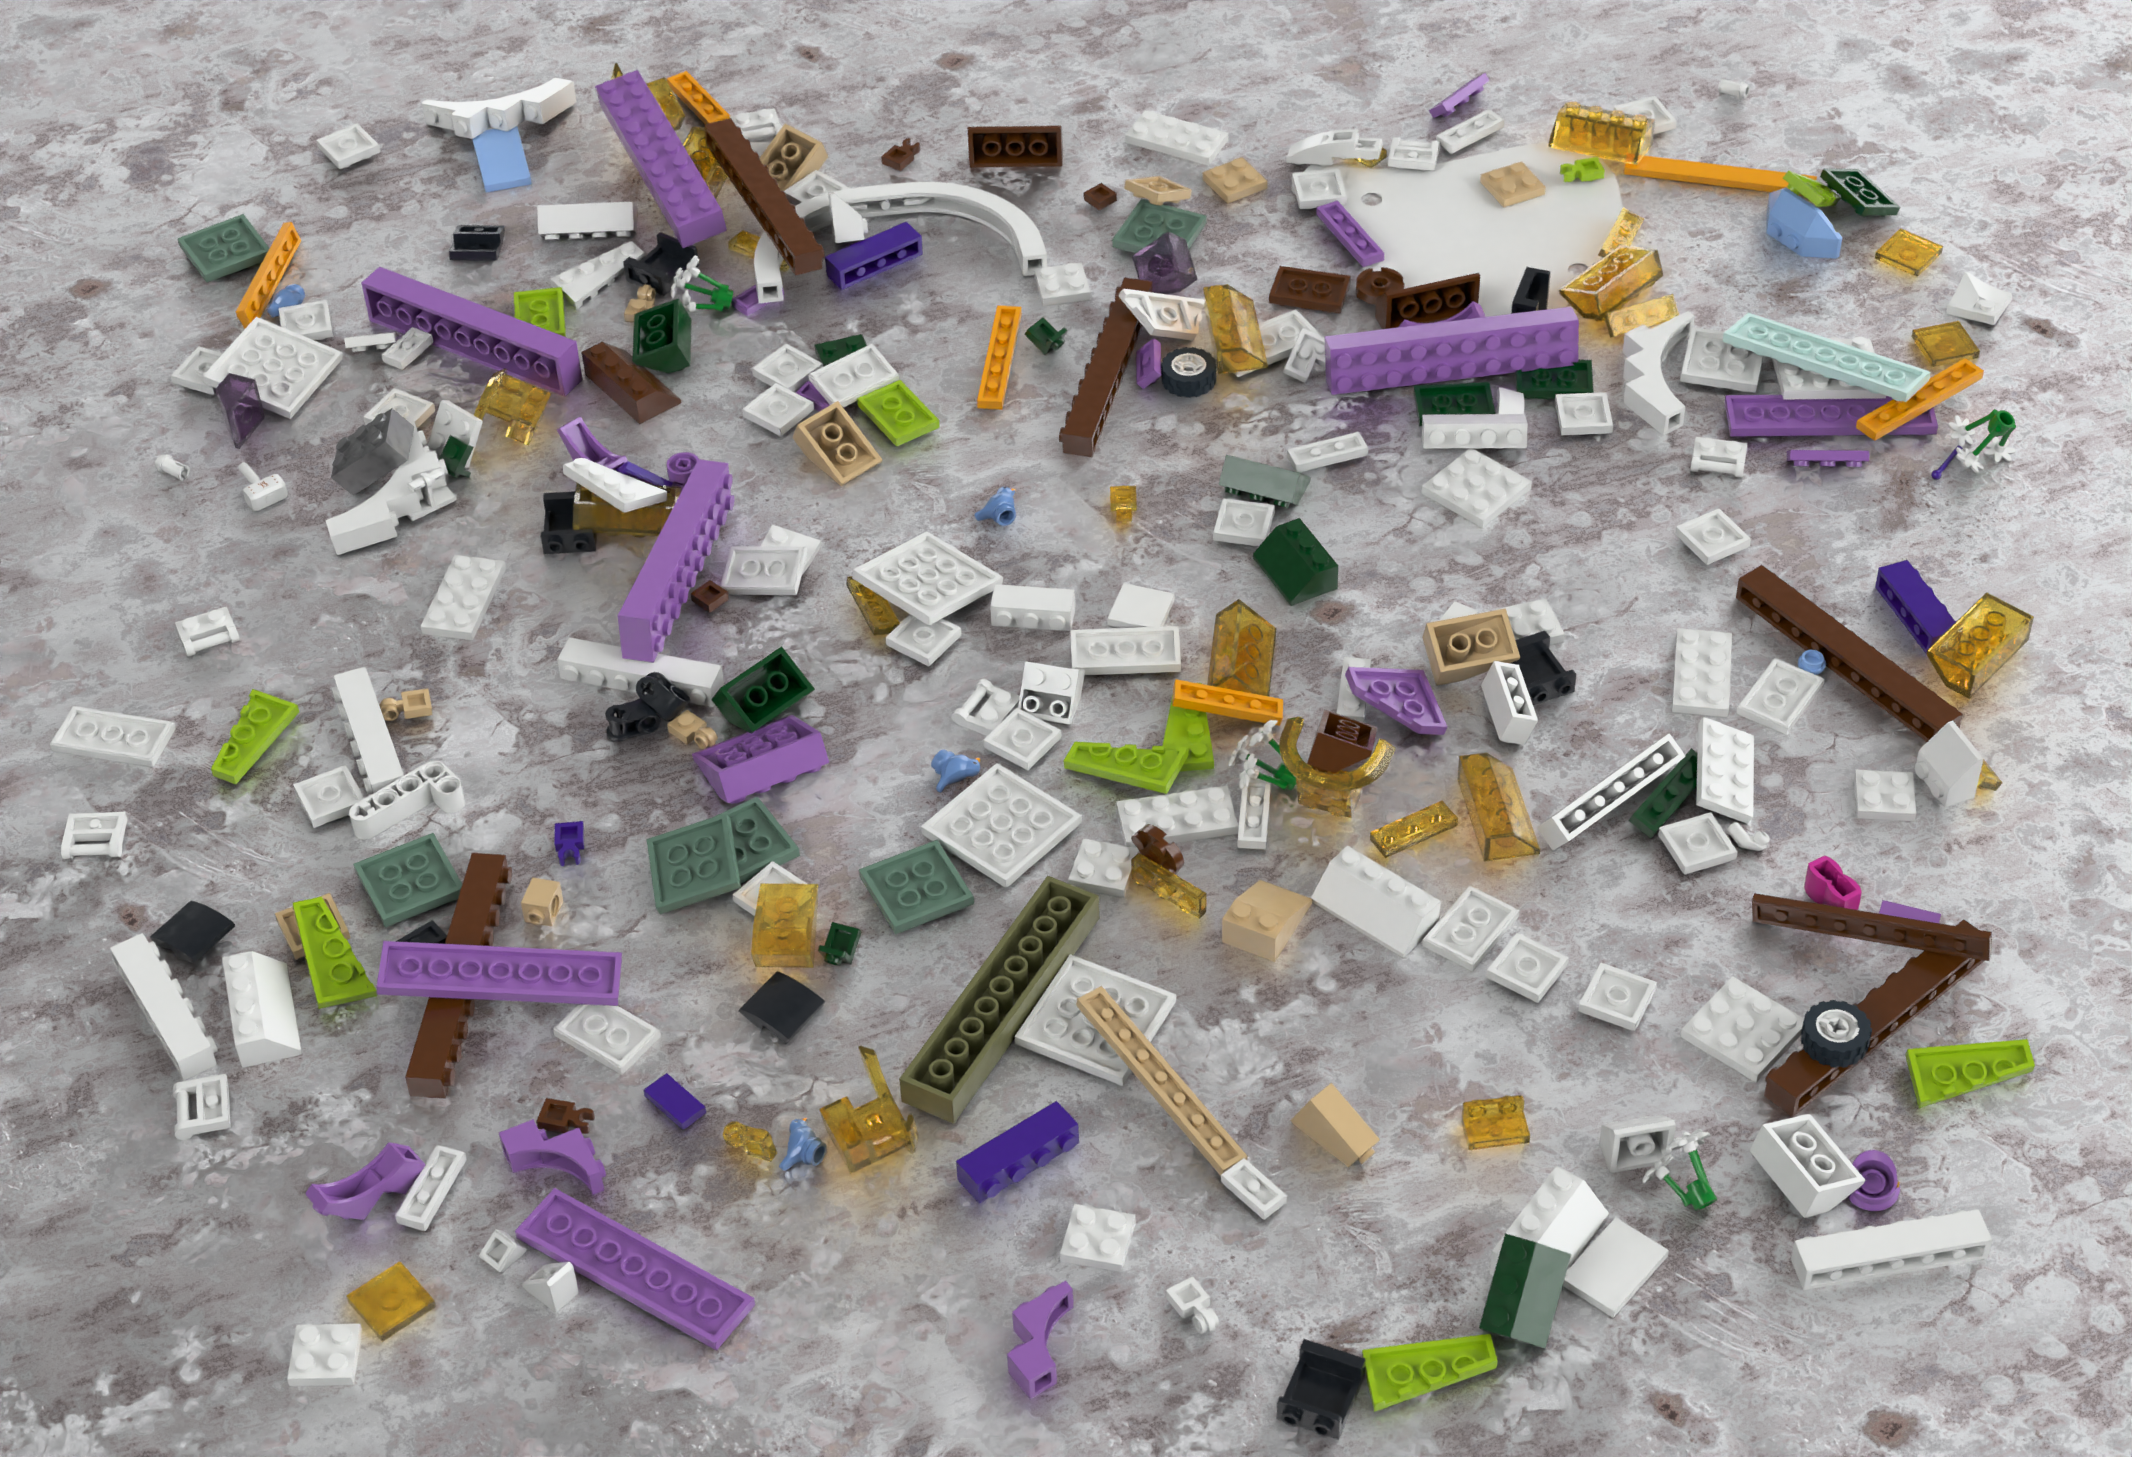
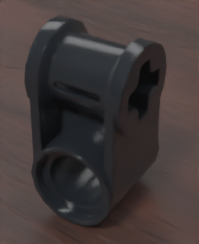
[636,672,691,722]
[605,698,661,742]

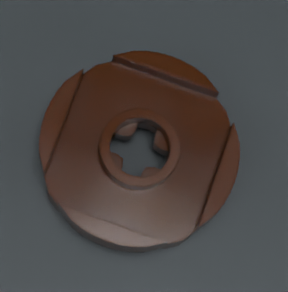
[1356,267,1404,306]
[1131,824,1184,879]

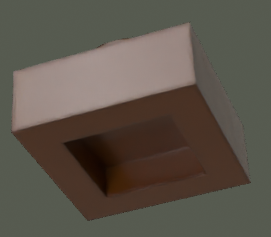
[1084,183,1117,211]
[690,580,729,613]

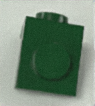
[1024,317,1068,355]
[438,435,474,478]
[818,922,862,966]

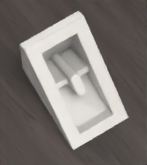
[521,1262,579,1313]

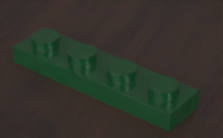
[1629,748,1698,838]

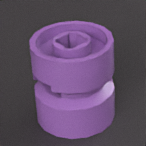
[666,452,699,500]

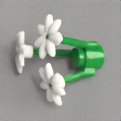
[671,256,733,314]
[1948,409,2016,473]
[1228,720,1302,791]
[1642,1129,1718,1211]

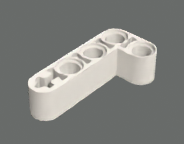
[349,761,465,840]

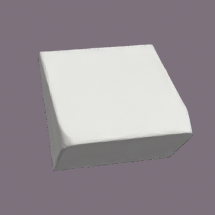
[478,1229,527,1273]

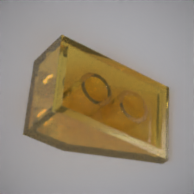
[751,883,819,968]

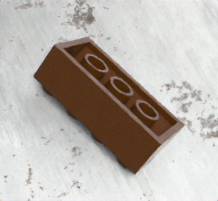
[967,126,1063,168]
[1375,273,1480,329]
[581,342,681,424]
[1307,709,1377,774]

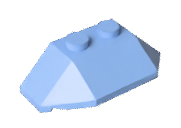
[1767,187,1843,259]

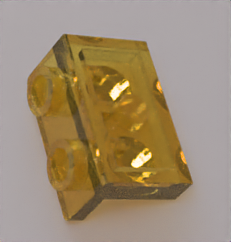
[1461,1095,1530,1150]

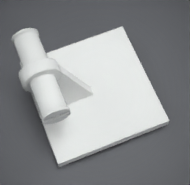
[407,468,457,521]

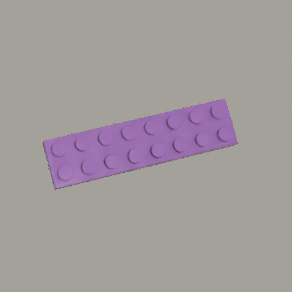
[1725,395,1938,437]
[377,941,622,1006]
[515,1188,755,1351]

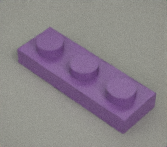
[1429,73,1490,118]
[1787,450,1869,467]

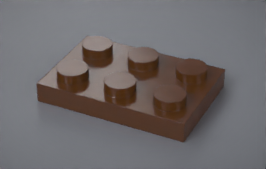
[1269,266,1351,313]

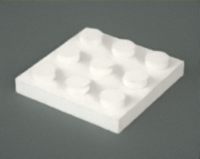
[1680,327,1763,393]
[1422,448,1532,528]
[1680,976,1804,1083]

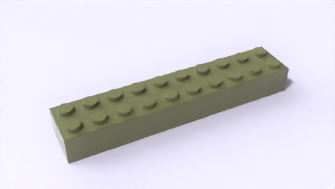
[899,875,1100,1124]

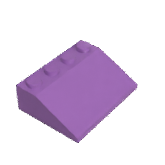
[692,715,829,804]

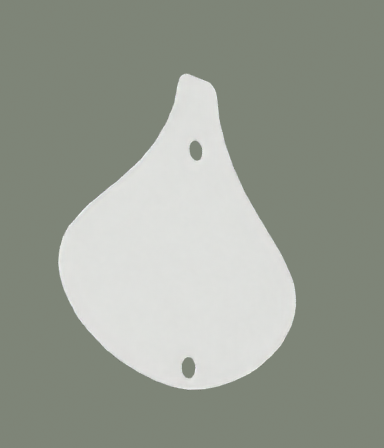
[1291,142,1623,317]

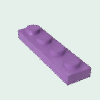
[1316,200,1384,267]

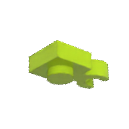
[1560,157,1605,182]

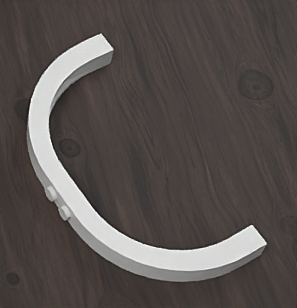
[754,182,1047,303]

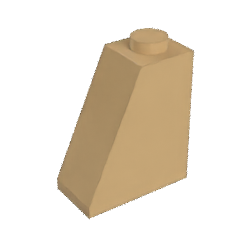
[1290,1083,1380,1167]

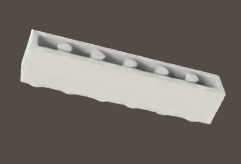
[557,637,724,707]
[331,666,404,795]
[1536,733,1686,850]
[110,933,218,1080]
[1791,1209,1992,1290]

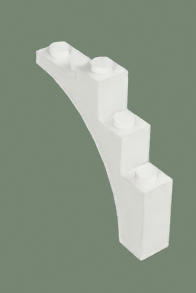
[422,78,577,139]
[1623,311,1695,436]
[325,422,448,555]

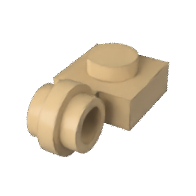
[624,285,656,322]
[379,688,432,721]
[667,709,718,749]

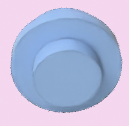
[1798,650,1826,675]

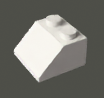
[828,192,868,243]
[1915,721,1984,807]
[1599,1115,1676,1173]

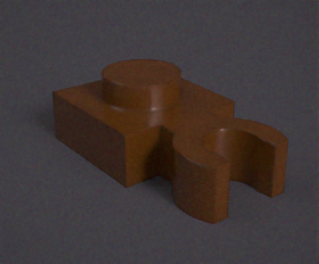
[881,138,920,172]
[536,1098,595,1134]

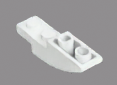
[1286,129,1382,166]

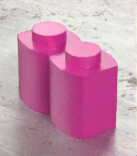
[1804,855,1862,910]

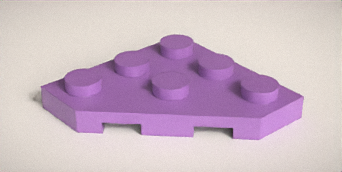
[1345,667,1448,735]

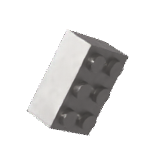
[331,408,414,496]

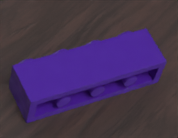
[825,222,923,290]
[1875,560,1962,657]
[956,1101,1079,1203]

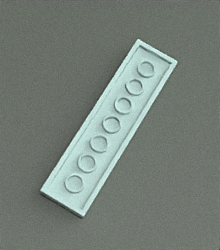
[1723,313,1930,402]

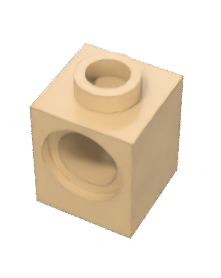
[521,877,563,926]

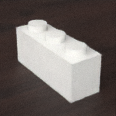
[990,584,1075,631]
[1481,661,1538,745]

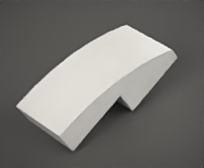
[1495,387,1524,414]

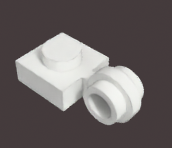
[1166,1276,1219,1334]

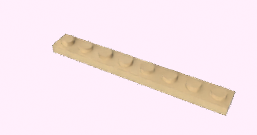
[1076,986,1248,1176]

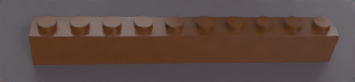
[705,118,825,276]
[1059,277,1153,457]
[1736,565,1963,742]
[405,853,512,1099]
[1764,919,1984,1117]

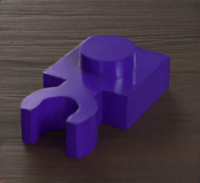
[554,821,584,866]

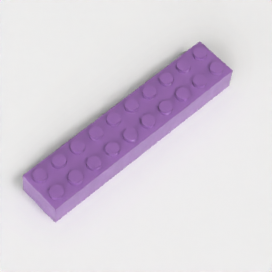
[595,70,727,248]
[361,266,583,396]
[1325,307,1579,395]
[618,459,734,662]

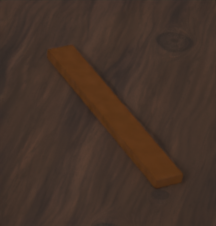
[1752,893,1992,961]

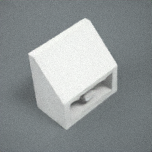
[1018,661,1085,724]

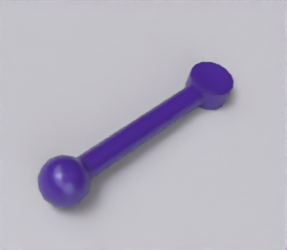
[1931,445,1963,480]

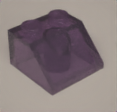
[1132,231,1198,294]
[216,373,265,449]

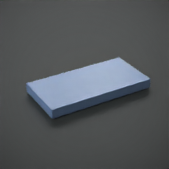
[472,126,532,192]

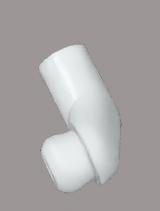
[1727,822,1770,852]

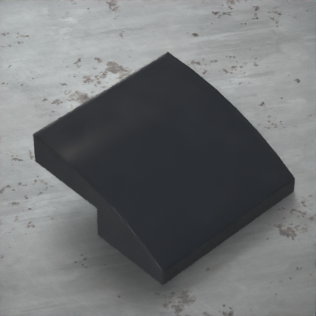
[449,225,505,261]
[150,900,235,963]
[739,971,825,1044]

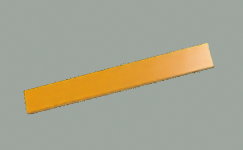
[1624,154,1817,196]

